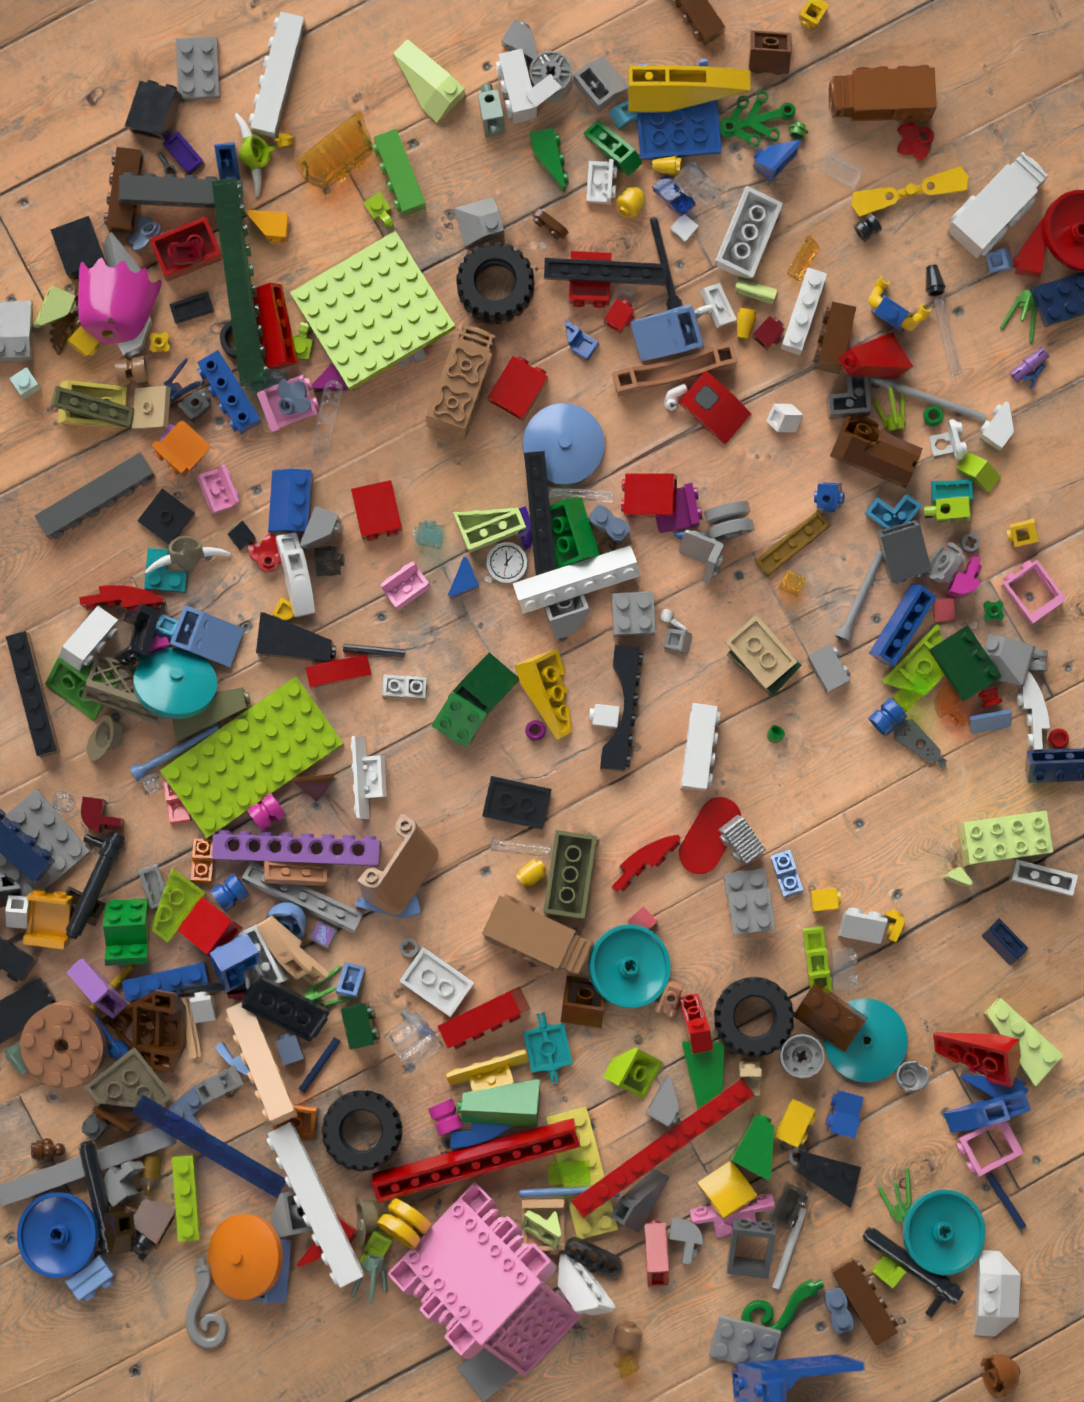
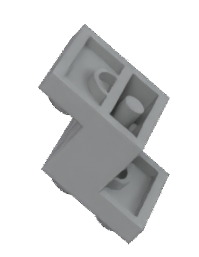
[724,868,775,935]

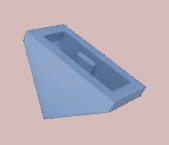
[335,962,365,999]

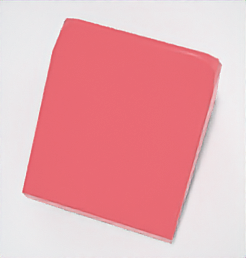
[932,598,955,623]
[628,906,657,929]

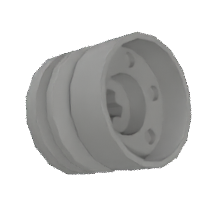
[529,51,572,102]
[779,1034,825,1079]

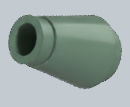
[4,1042,28,1075]

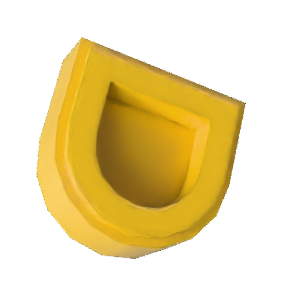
[272,597,295,622]

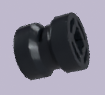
[853,213,882,242]

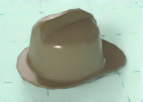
[87,715,125,761]
[355,1196,382,1247]

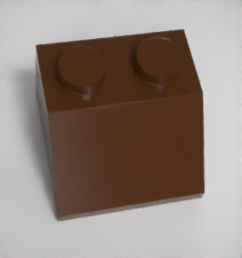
[748,30,791,75]
[560,976,606,1028]

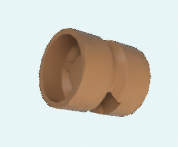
[115,356,148,386]

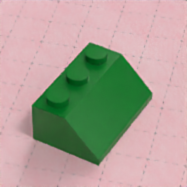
[550,497,599,569]

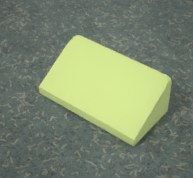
[734,278,777,304]

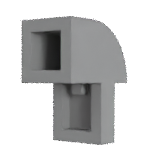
[194,1066,243,1105]
[104,1161,145,1207]
[668,1217,703,1264]

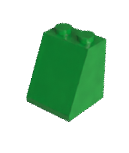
[729,1113,774,1181]

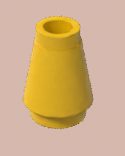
[652,156,683,176]
[737,308,757,339]

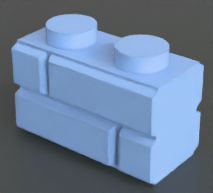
[65,1254,116,1301]

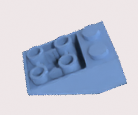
[630,304,703,361]
[170,605,245,667]

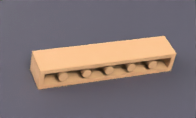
[225,1002,298,1126]

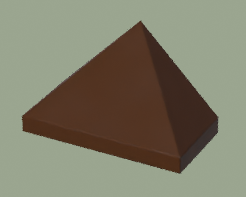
[292,774,336,801]

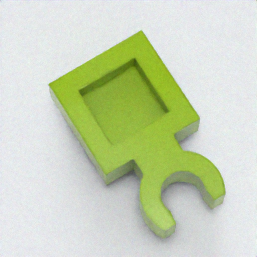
[360,1230,393,1264]

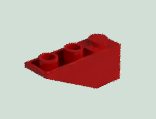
[679,993,713,1054]

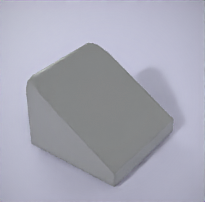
[664,628,692,654]

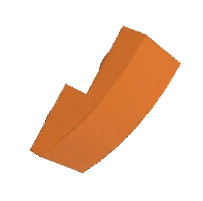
[190,838,214,884]

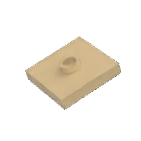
[132,386,171,430]

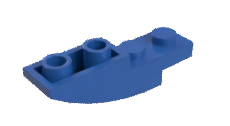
[944,1089,1031,1133]

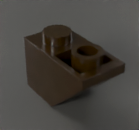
[103,1210,136,1256]

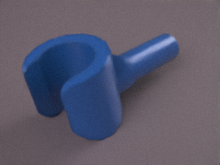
[1023,364,1046,388]

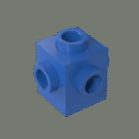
[814,482,845,513]

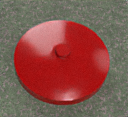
[1043,190,1084,271]

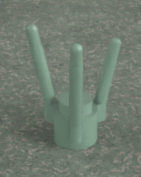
[351,1255,387,1304]

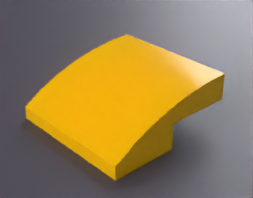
[697,1161,757,1220]

